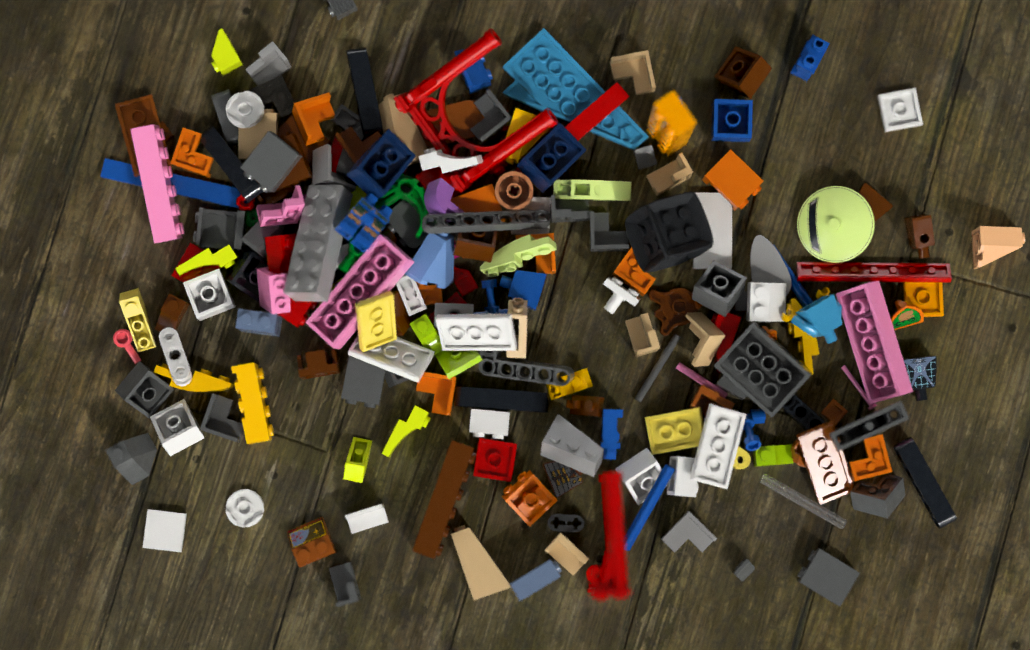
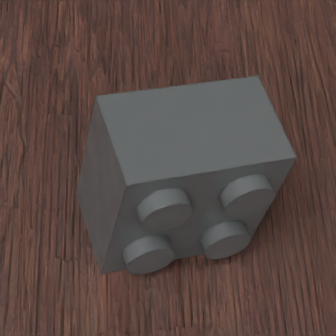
[692,260,747,317]

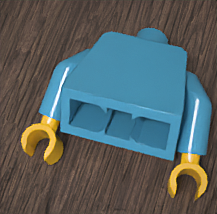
[781,287,842,344]

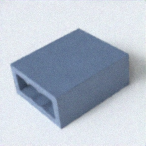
[236,309,282,337]
[510,559,562,601]

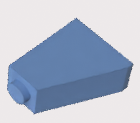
[405,233,454,289]

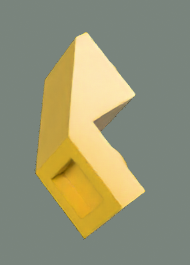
[546,368,593,400]

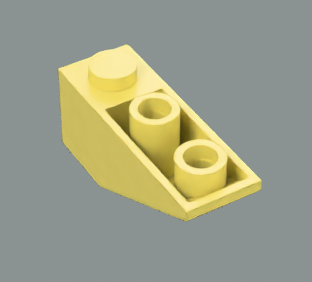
[119,288,156,352]

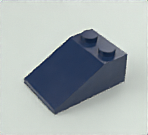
[517,123,586,193]
[347,129,416,199]

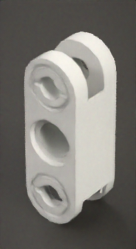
[159,327,192,386]

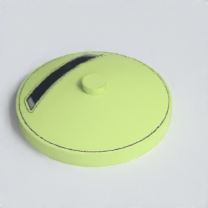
[797,186,875,263]

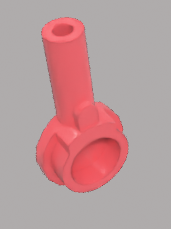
[113,329,142,364]

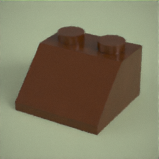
[714,47,772,99]
[453,212,498,263]

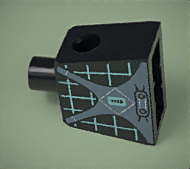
[904,356,937,401]

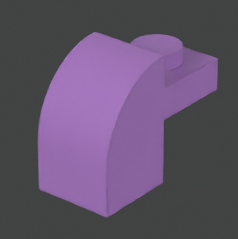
[424,178,464,223]

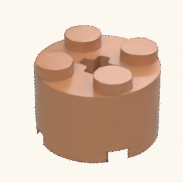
[495,171,534,211]

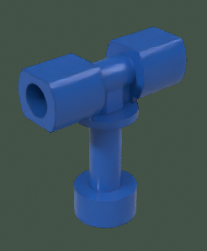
[473,279,508,314]
[738,408,766,451]

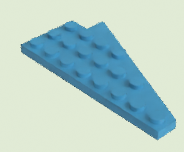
[503,28,649,150]

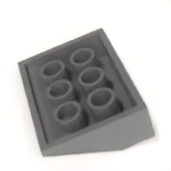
[714,321,812,418]

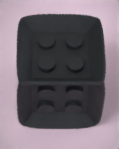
[625,192,713,272]

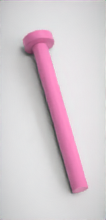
[841,365,877,410]

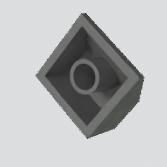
[115,361,174,419]

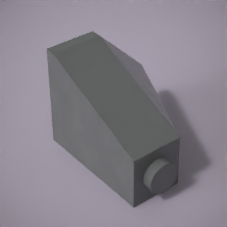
[241,221,288,261]
[105,433,157,485]

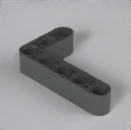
[478,351,575,386]

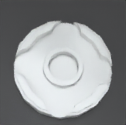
[226,91,264,128]
[226,489,264,527]

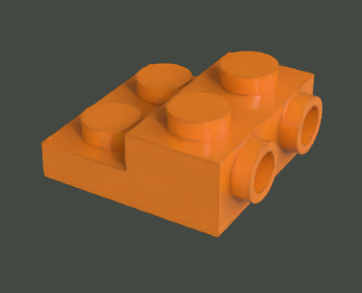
[501,470,558,527]

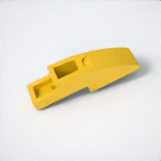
[786,298,819,375]
[154,364,234,393]

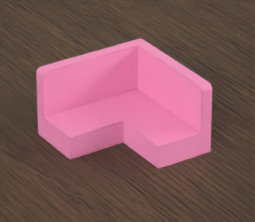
[256,185,305,227]

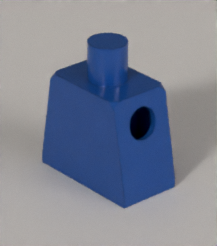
[499,270,547,311]

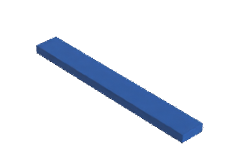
[100,158,249,211]

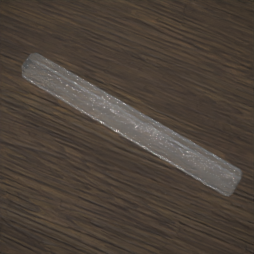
[760,474,847,529]

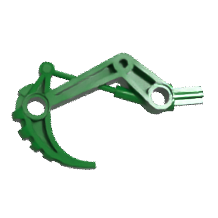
[338,174,429,274]

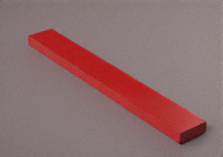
[510,82,630,196]
[796,262,952,283]

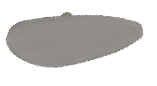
[750,235,792,296]

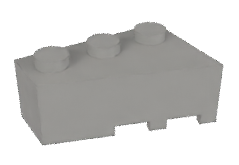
[541,414,604,477]

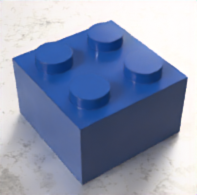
[711,99,753,142]

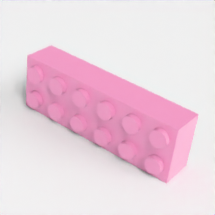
[131,124,185,243]
[305,234,415,349]
[836,281,913,404]

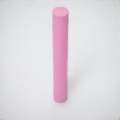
[676,362,728,398]

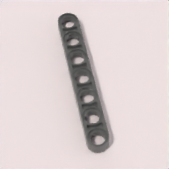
[422,209,552,234]

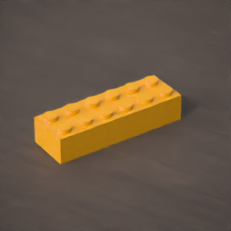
[646,90,697,157]

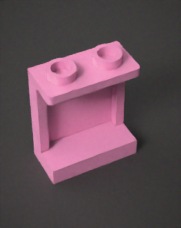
[256,267,291,314]

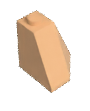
[972,226,1025,269]

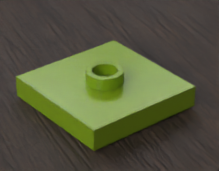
[435,351,482,379]

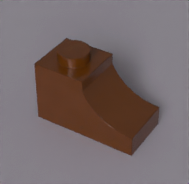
[154,294,190,332]

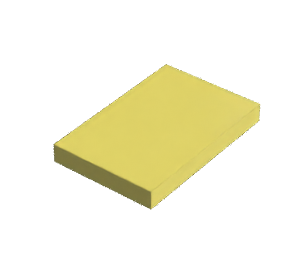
[355,291,397,352]
[645,407,704,455]

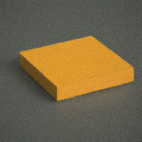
[903,282,944,317]

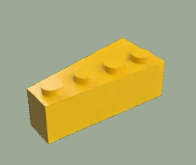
[231,363,274,444]

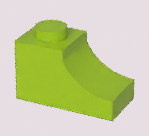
[410,314,442,356]
[753,444,794,467]

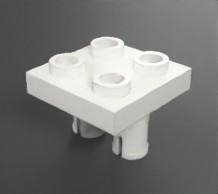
[603,276,641,314]

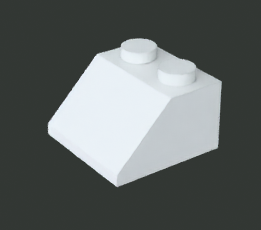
[183,269,236,321]
[746,282,786,322]
[150,399,204,456]
[615,448,668,505]

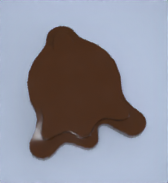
[648,288,703,336]

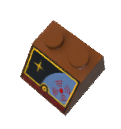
[287,516,337,568]

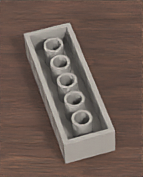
[283,185,353,302]

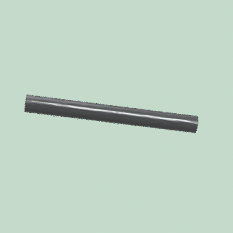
[634,334,681,403]

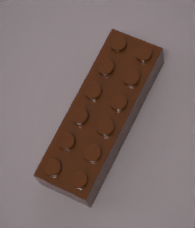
[412,440,477,559]

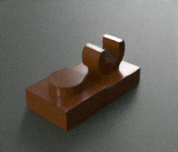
[566,395,604,417]

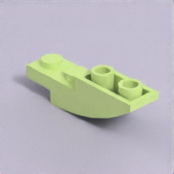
[553,180,632,201]
[480,234,557,277]

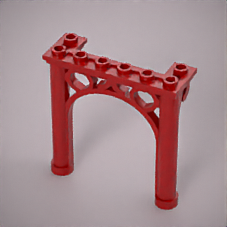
[393,28,558,193]
[586,472,632,601]

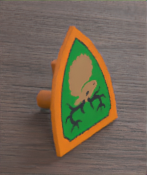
[891,300,924,330]

